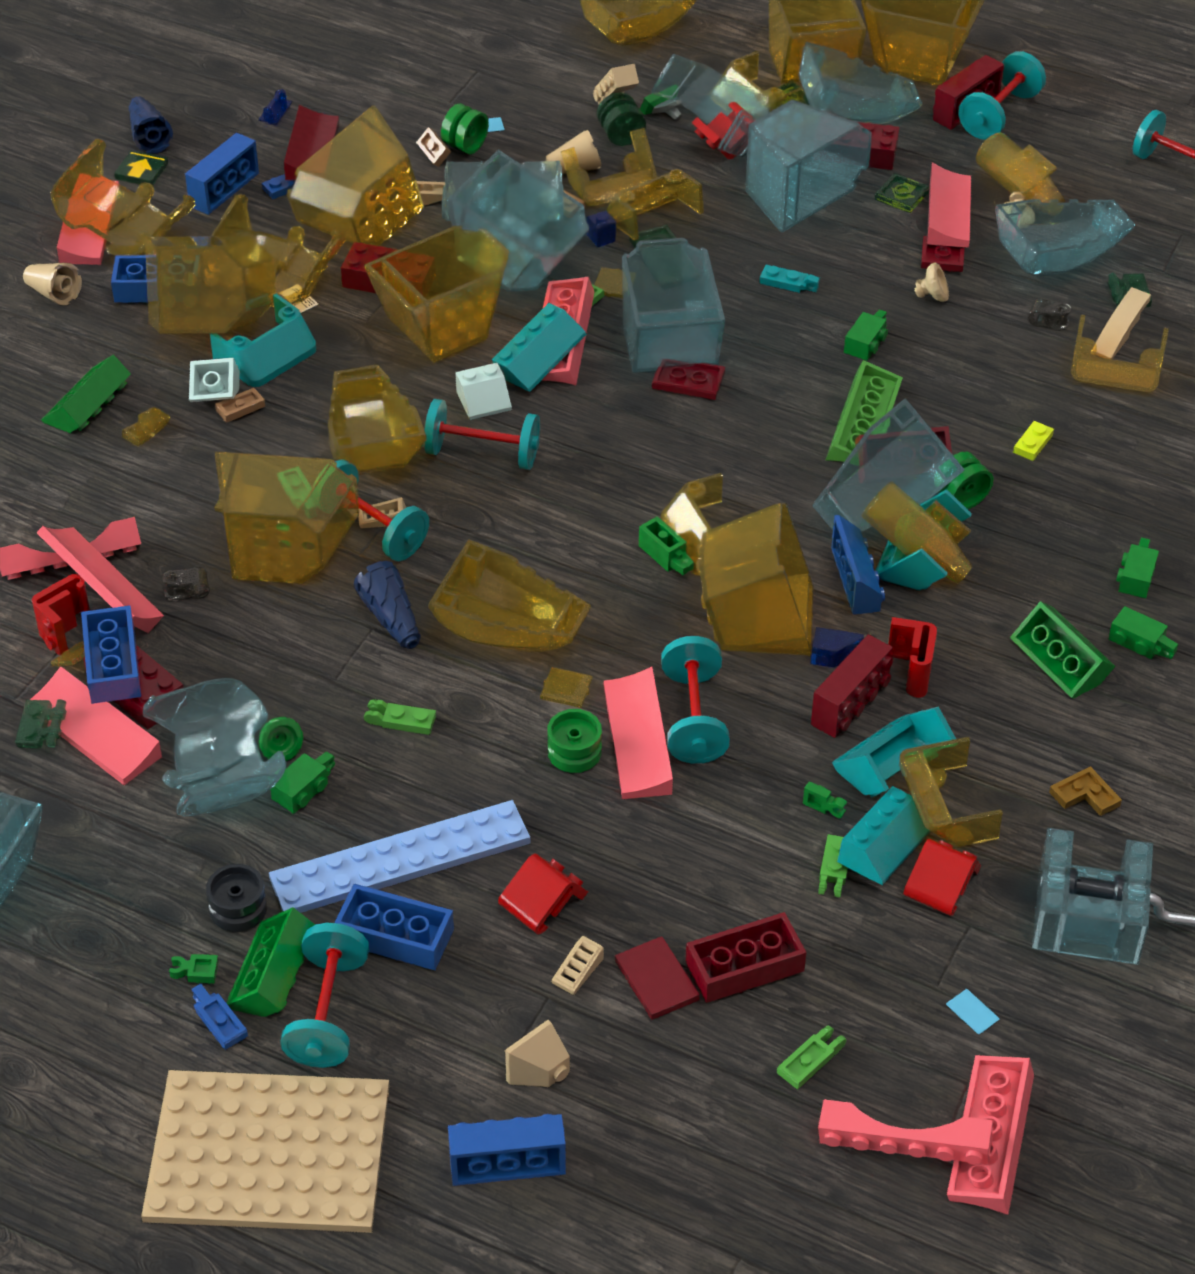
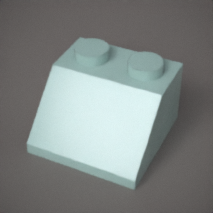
[189,358,240,402]
[456,363,512,420]

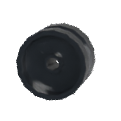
[206,864,267,932]

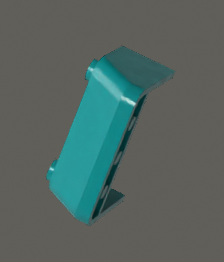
[210,294,317,387]
[875,489,972,590]
[832,707,958,797]

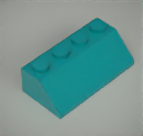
[492,303,587,392]
[837,786,932,885]

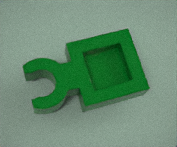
[803,781,847,818]
[169,954,219,983]

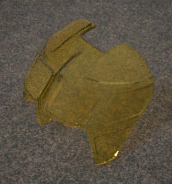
[50,139,196,256]
[202,194,346,307]

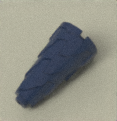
[128,96,173,154]
[353,561,421,649]

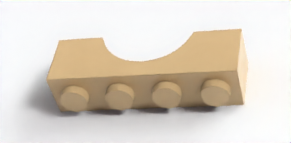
[593,64,639,107]

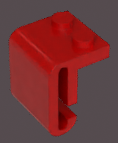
[692,102,762,160]
[32,574,90,657]
[888,617,937,698]
[903,838,981,916]
[498,853,588,934]

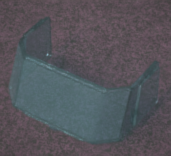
[651,54,776,157]

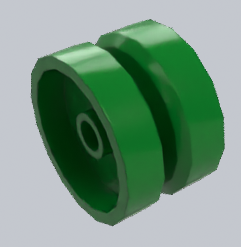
[441,103,489,155]
[934,451,994,510]
[547,709,602,773]

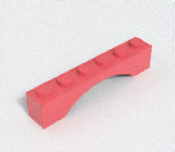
[0,517,141,580]
[818,1100,993,1165]

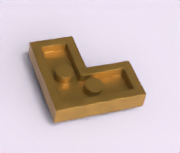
[1049,766,1122,816]

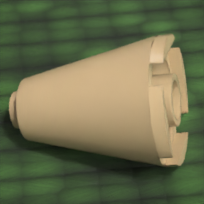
[544,130,601,175]
[23,263,82,305]

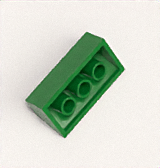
[41,354,131,433]
[1010,601,1116,699]
[226,907,315,1017]

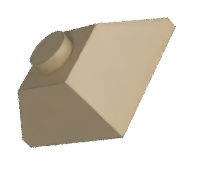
[505,1020,570,1087]

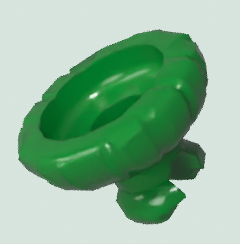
[258,716,304,763]

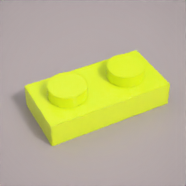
[1013,421,1054,461]

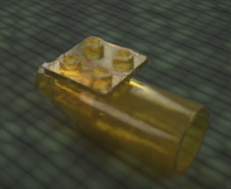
[976,132,1065,215]
[861,481,973,584]

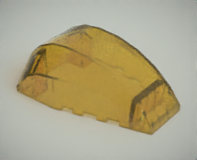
[580,0,697,46]
[328,364,426,475]
[429,539,591,652]

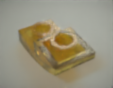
[122,407,170,446]

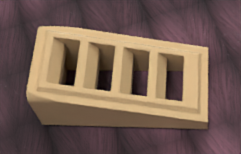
[358,497,406,528]
[552,936,604,995]

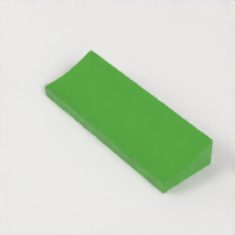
[825,360,903,465]

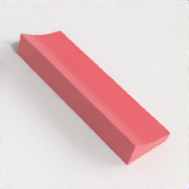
[927,162,971,248]
[57,170,119,265]
[541,277,595,385]
[37,526,164,633]
[25,667,162,785]
[604,667,673,799]
[947,1055,1034,1215]

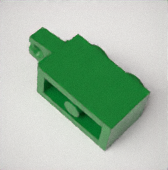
[844,309,888,361]
[639,517,694,575]
[1116,537,1159,599]
[1108,606,1178,659]
[270,751,335,814]

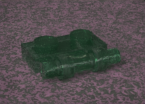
[1108,273,1152,307]
[15,699,67,748]

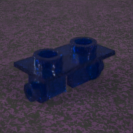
[259,89,292,125]

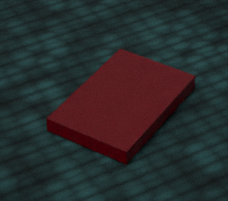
[652,355,726,400]
[615,936,700,1020]

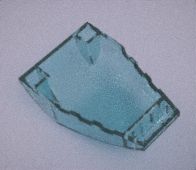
[799,42,922,124]
[995,199,1135,277]
[812,398,965,532]

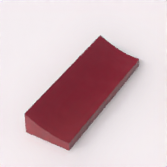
[284,104,339,181]

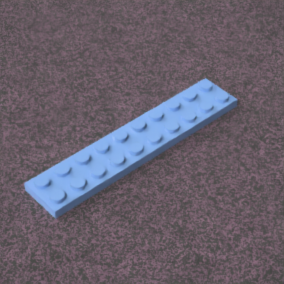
[269,800,530,913]

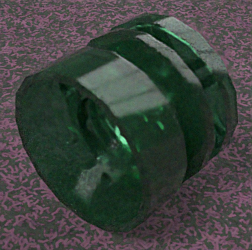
[597,92,646,146]

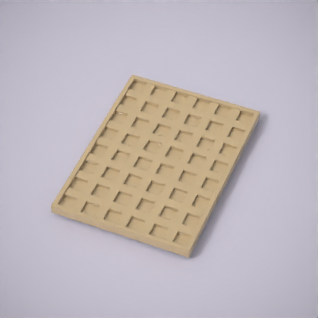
[141,1070,389,1233]

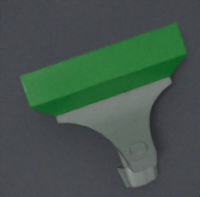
[640,83,681,121]

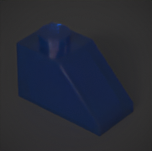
[578,211,616,248]
[811,627,864,668]

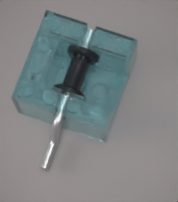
[1032,828,1195,965]

